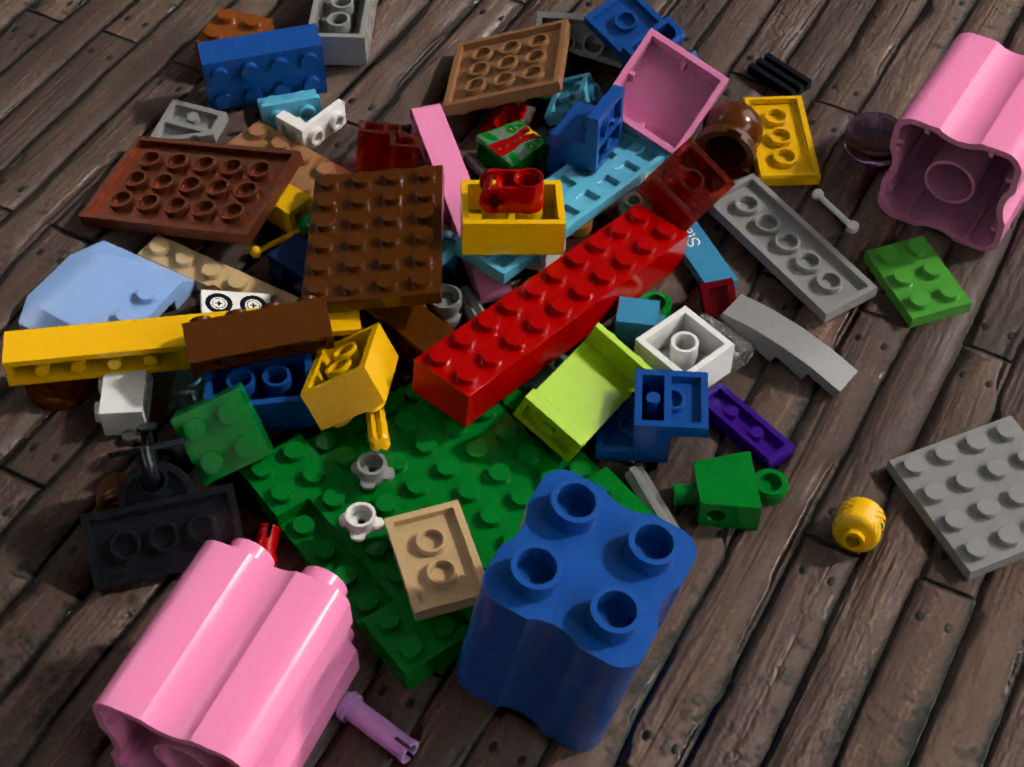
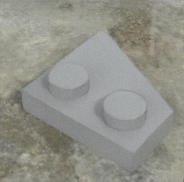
[150,99,229,143]

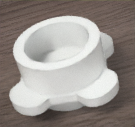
[339,502,384,542]

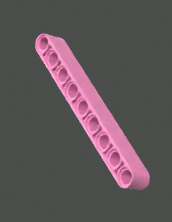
[410,103,512,305]

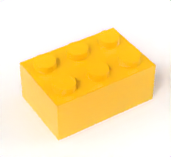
[460,180,566,255]
[300,322,399,431]

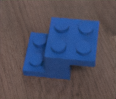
[546,84,625,176]
[595,369,709,463]

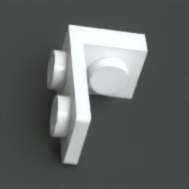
[275,99,346,150]

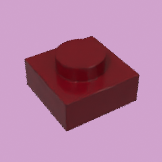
[697,278,737,317]

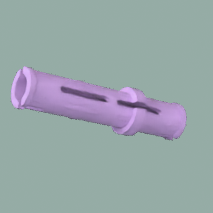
[335,690,419,764]

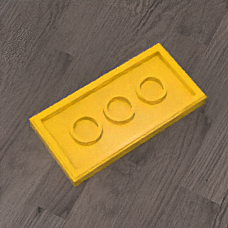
[742,95,821,186]

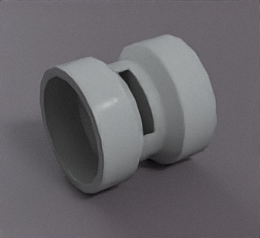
[429,284,463,329]

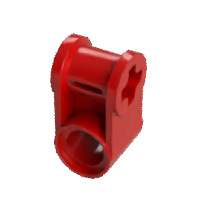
[478,168,544,214]

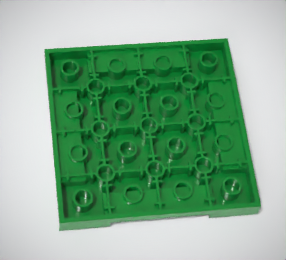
[238,380,654,691]

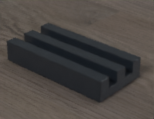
[747,53,812,96]

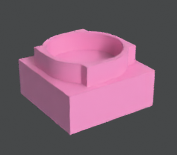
[610,28,729,163]

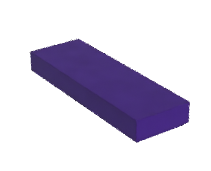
[708,382,795,469]

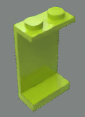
[513,322,652,462]

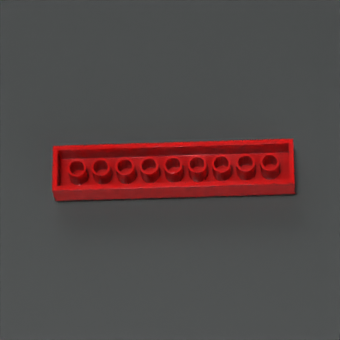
[412,204,689,427]

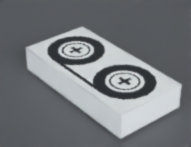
[200,290,270,313]

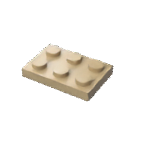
[384,499,484,622]

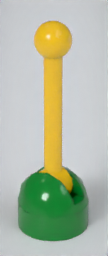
[250,211,311,259]

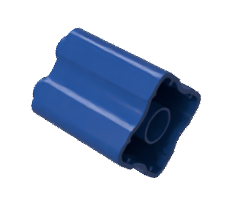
[455,470,697,751]

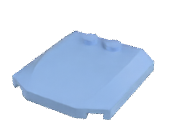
[18,240,197,330]

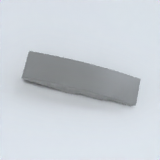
[720,294,858,398]

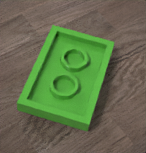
[863,236,972,328]

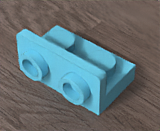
[544,72,602,126]
[257,89,322,129]

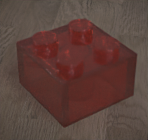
[636,137,735,232]

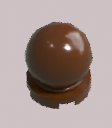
[693,101,763,180]

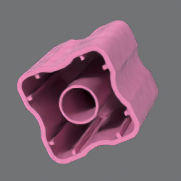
[878,32,1024,252]
[92,538,360,767]

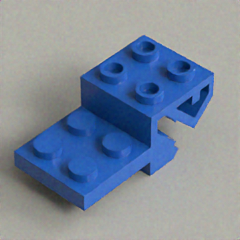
[584,0,700,71]

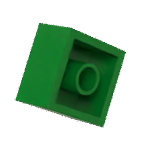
[170,382,274,486]

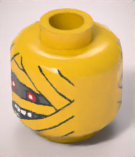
[832,497,886,553]

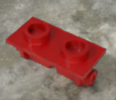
[481,102,528,133]

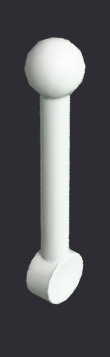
[812,189,860,234]

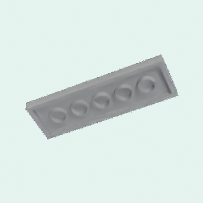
[702,173,878,323]

